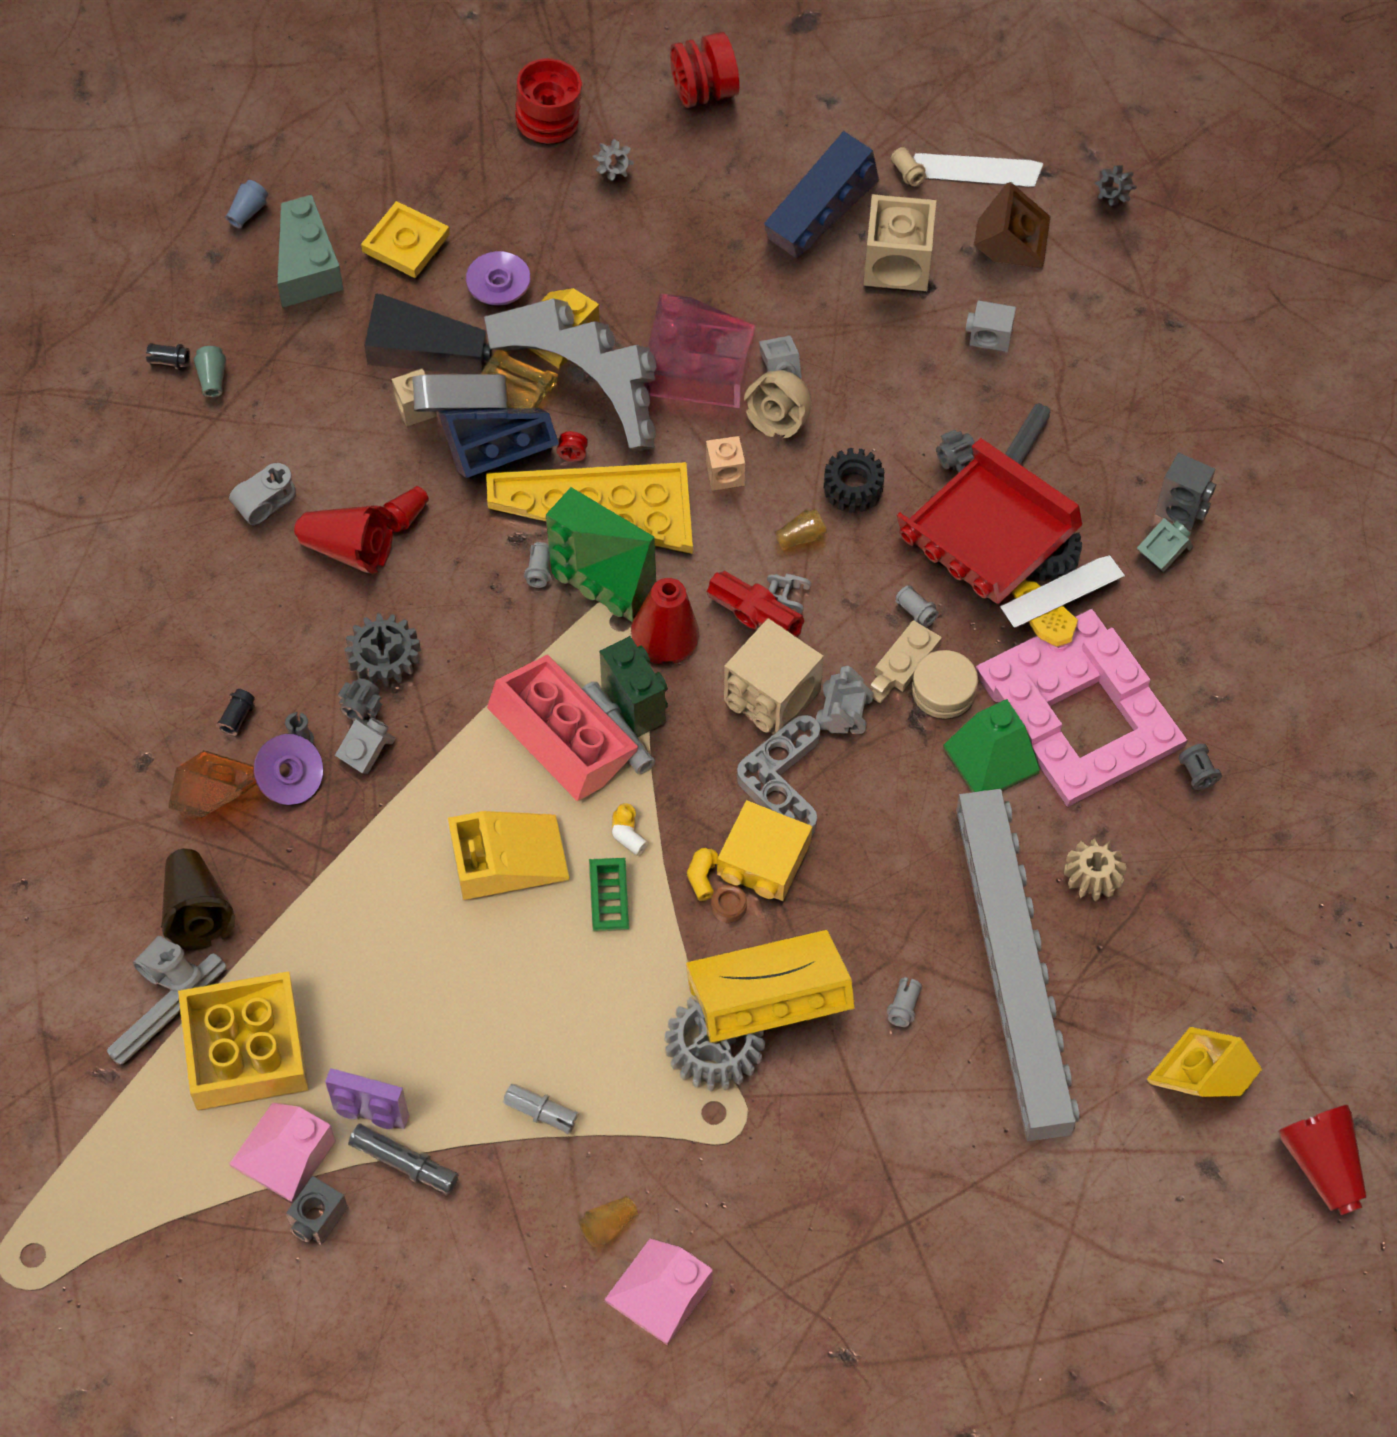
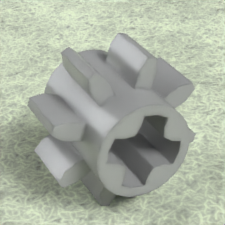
[593,139,634,180]

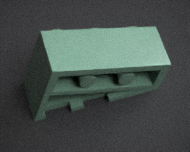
[277,195,344,308]

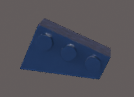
[437,408,559,478]

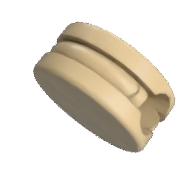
[912,650,978,719]

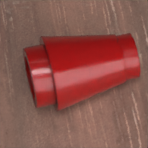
[383,486,429,532]

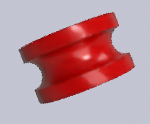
[556,431,588,462]

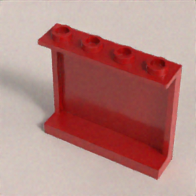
[896,438,1083,604]

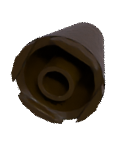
[161,848,235,950]

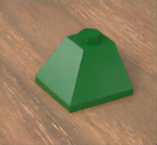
[943,699,1040,792]

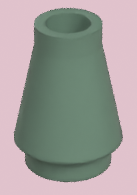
[193,346,226,397]

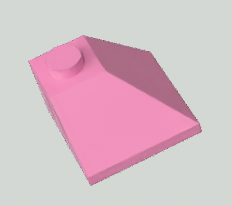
[229,1102,335,1203]
[605,1239,713,1345]

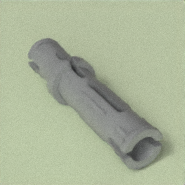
[582,681,656,774]

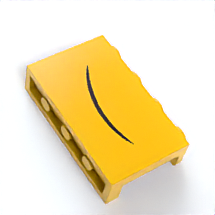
[686,930,855,1043]

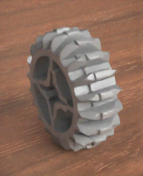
[665,997,765,1092]

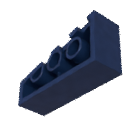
[764,131,879,258]

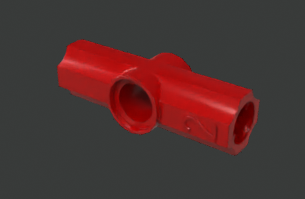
[706,571,805,637]

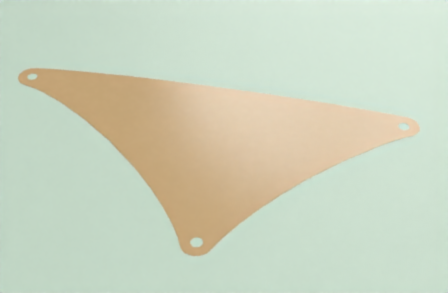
[0,602,748,1290]

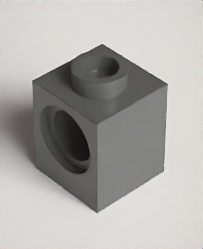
[286,1176,348,1245]

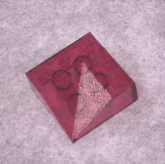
[644,293,755,408]

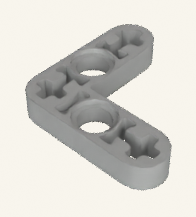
[737,715,820,835]

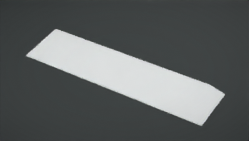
[914,153,1043,187]
[1000,556,1125,628]

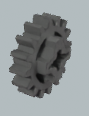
[344,613,421,686]

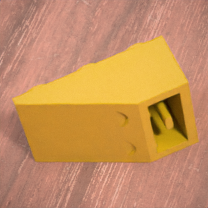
[448,811,569,900]

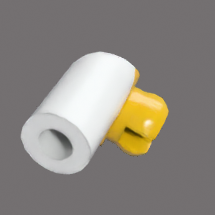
[612,803,648,856]

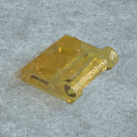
[480,349,558,409]

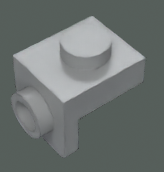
[335,717,396,774]

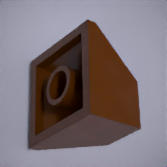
[974,182,1051,268]

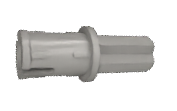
[503,1084,579,1135]

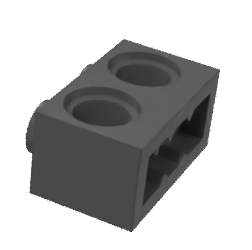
[1155,452,1217,530]

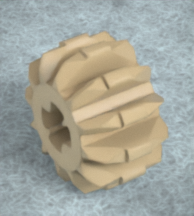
[1064,838,1126,902]

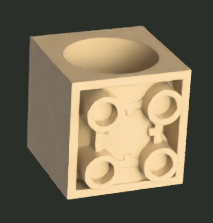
[863,194,936,291]
[724,618,824,734]

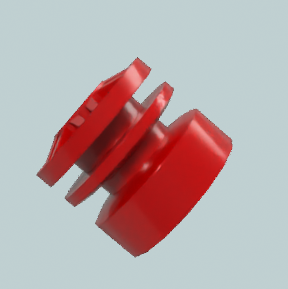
[670,32,740,108]
[515,58,582,144]

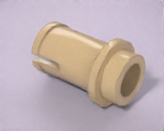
[890,147,926,186]

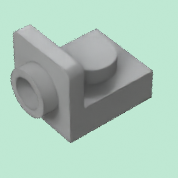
[759,336,802,379]

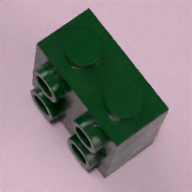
[599,636,668,737]

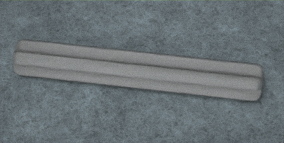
[107,953,226,1065]

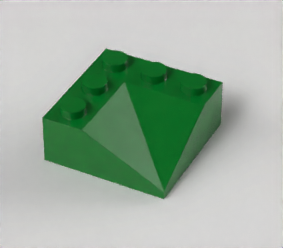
[546,487,656,622]

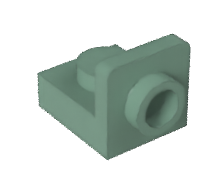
[1137,518,1194,572]

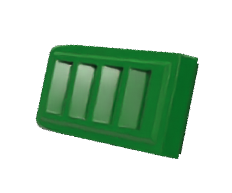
[589,858,629,932]

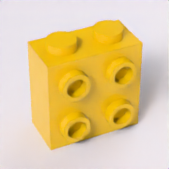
[717,800,812,901]

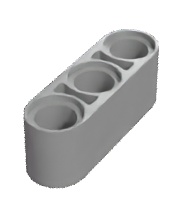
[413,375,507,412]

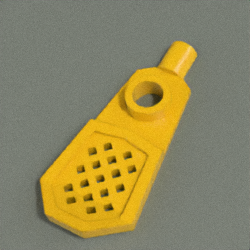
[1012,579,1078,647]

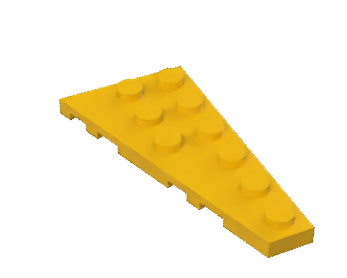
[486,462,693,554]

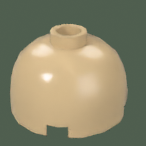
[744,370,811,438]

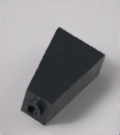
[364,293,492,375]

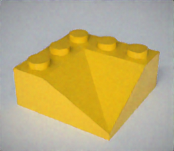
[178,971,308,1110]

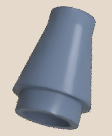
[225,180,268,228]

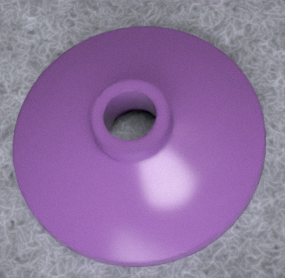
[466,251,530,305]
[254,734,323,805]

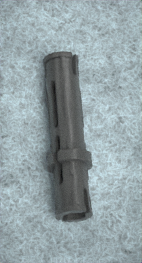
[348,1123,459,1196]

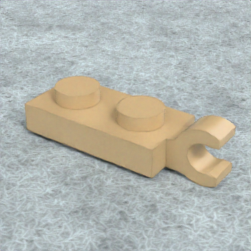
[871,620,942,704]

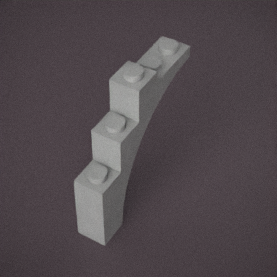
[484,298,656,451]

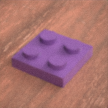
[325,1068,409,1129]

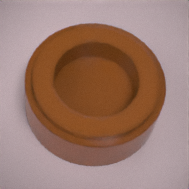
[711,885,747,923]

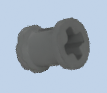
[1178,743,1222,790]

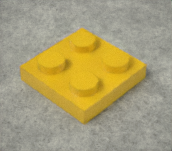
[361,201,450,278]

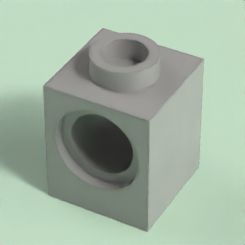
[965,300,1016,352]

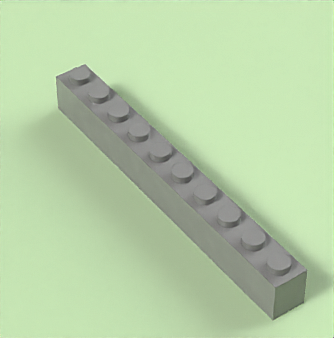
[956,789,1079,1141]

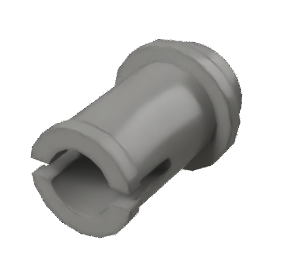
[524,542,551,588]
[895,585,939,627]
[886,977,922,1027]

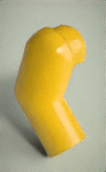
[687,848,718,901]

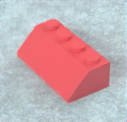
[487,654,638,801]

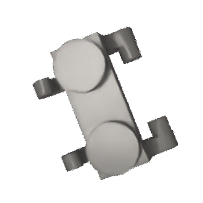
[816,666,873,734]

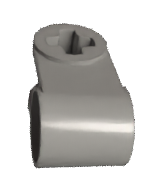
[229,463,296,525]
[133,935,201,993]

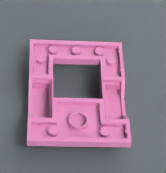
[975,609,1187,807]

